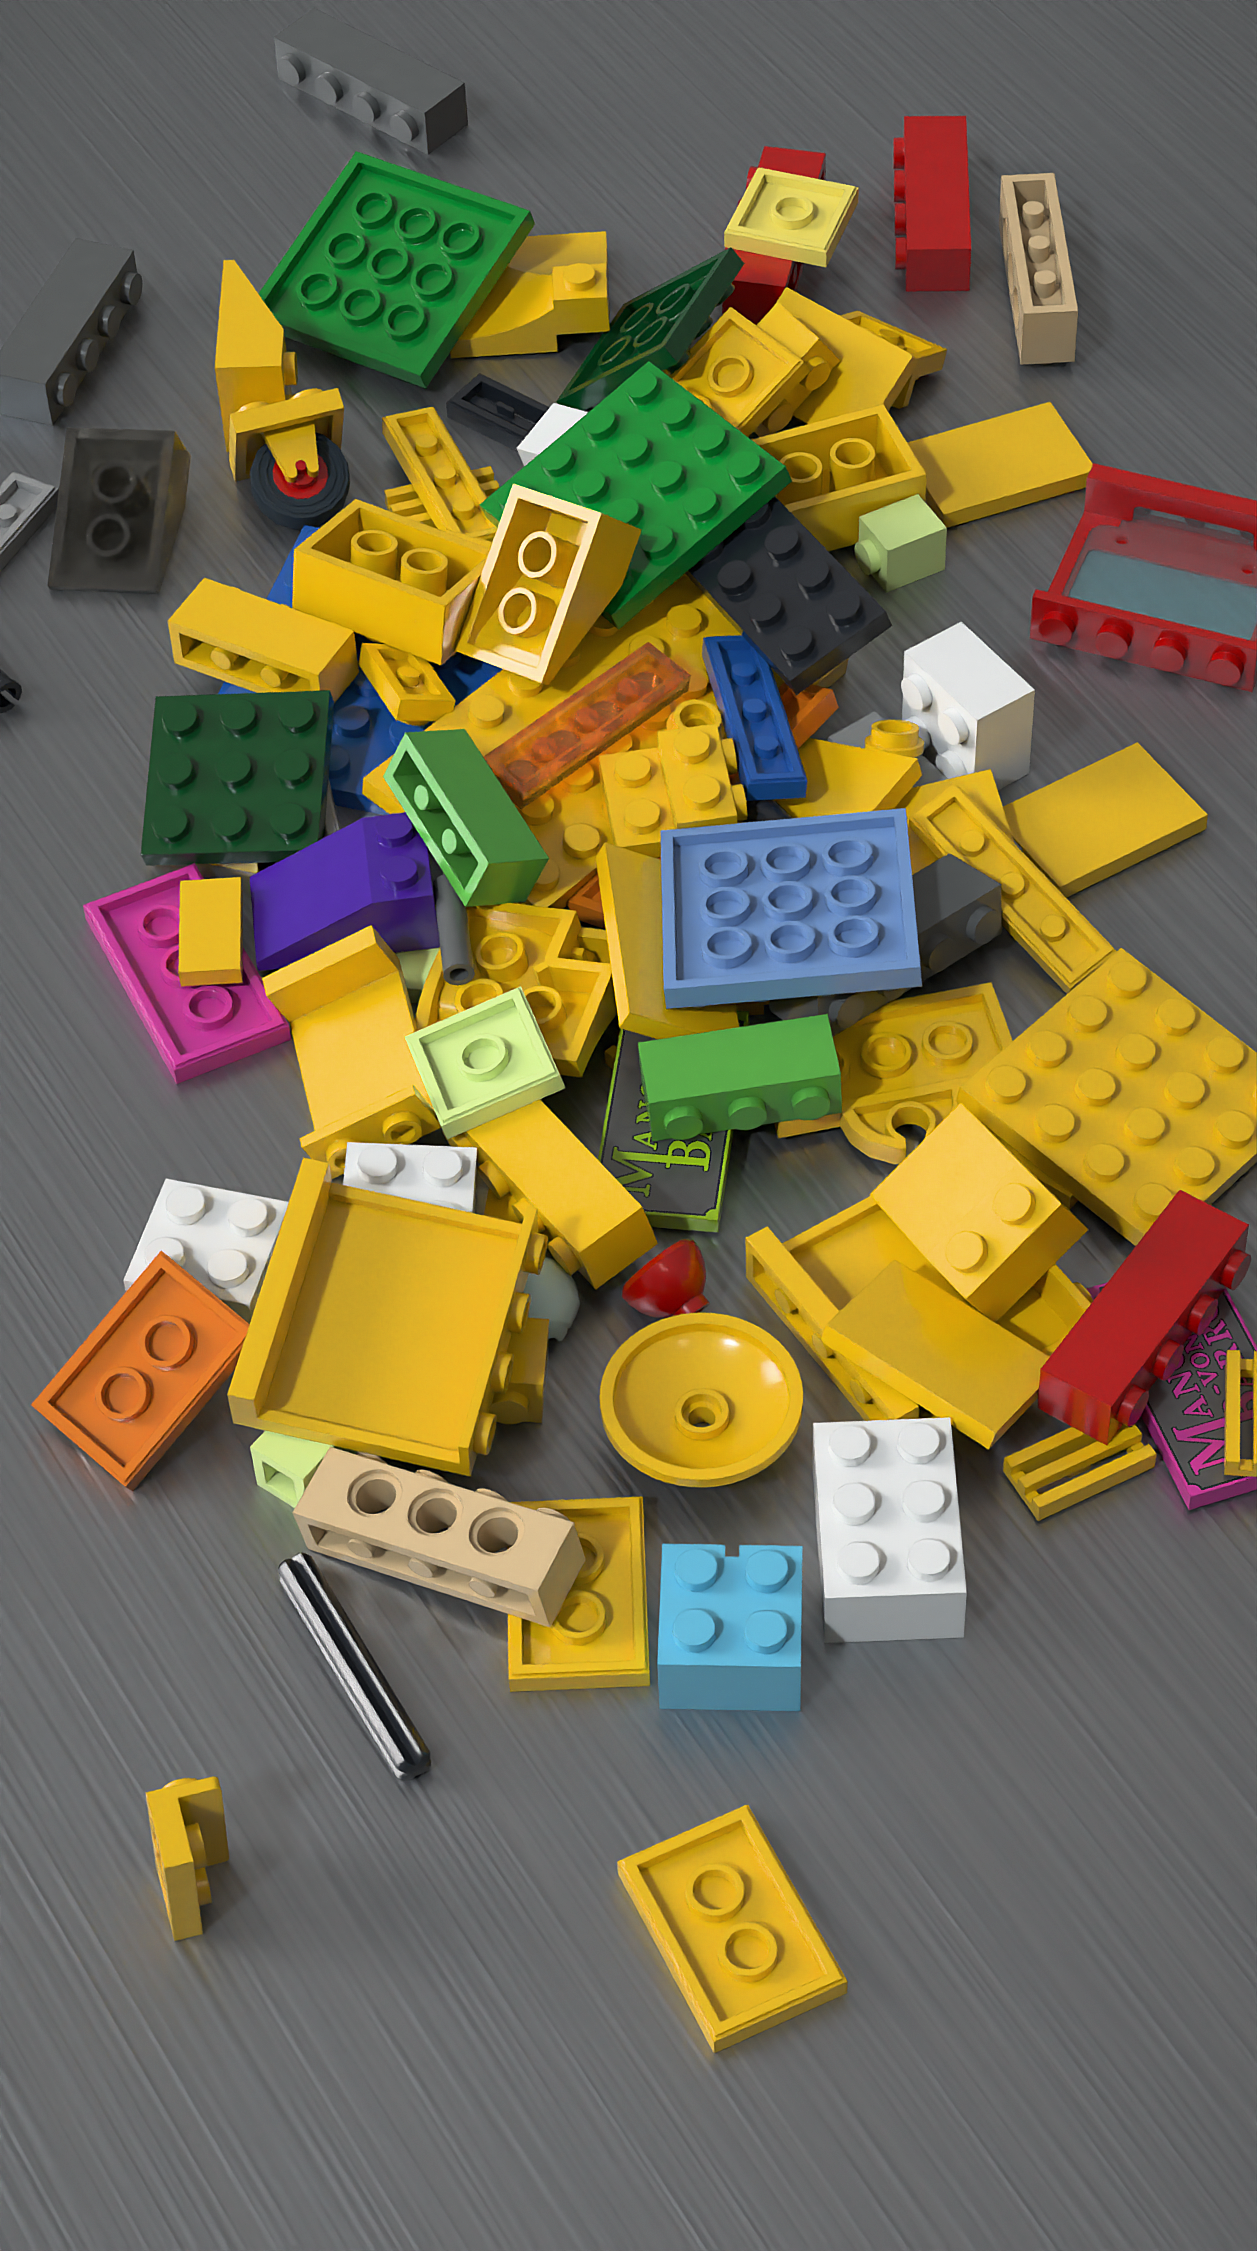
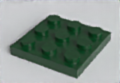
[556,247,745,411]
[141,690,334,866]

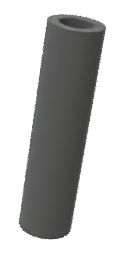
[433,874,475,985]

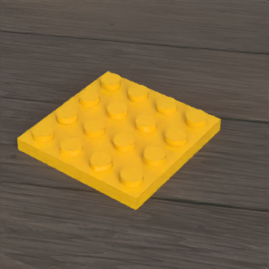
[956,948,1257,1246]

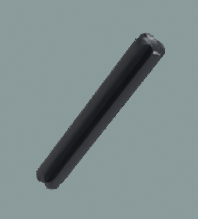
[278,1552,431,1781]

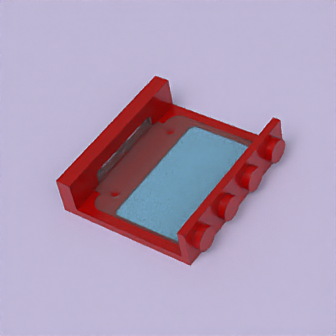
[1030,463,1257,692]

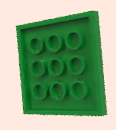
[258,151,535,389]
[479,361,792,630]

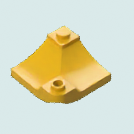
[450,231,610,358]
[415,903,618,1077]

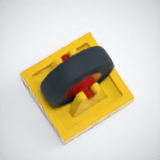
[229,388,350,530]

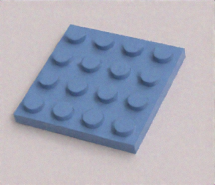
[660,808,922,1009]

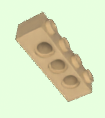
[999,173,1078,365]
[292,1447,586,1627]

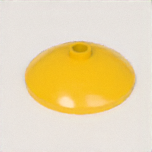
[599,1313,803,1488]

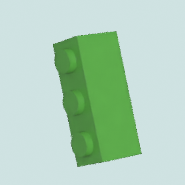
[383,729,549,907]
[638,1014,842,1141]

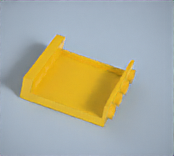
[227,1157,548,1477]
[745,1196,1093,1421]

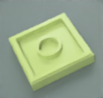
[405,986,565,1139]

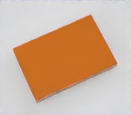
[31,1251,250,1491]

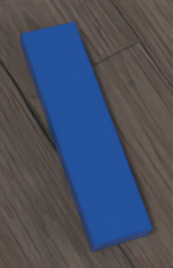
[702,635,808,801]

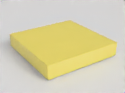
[724,168,859,267]

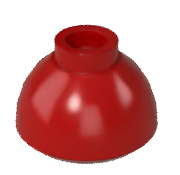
[622,1239,710,1319]

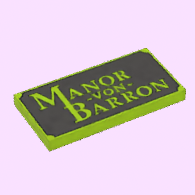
[598,1011,750,1232]

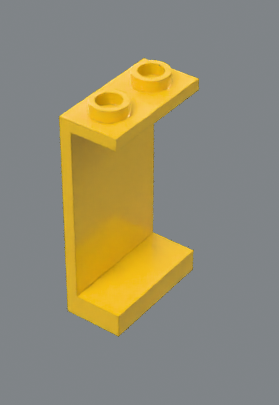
[262,925,442,1179]

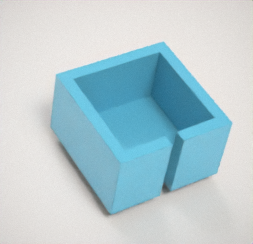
[657,1544,803,1711]

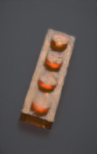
[484,642,691,810]

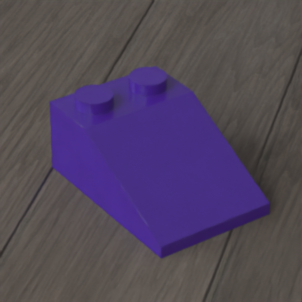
[249,812,440,971]

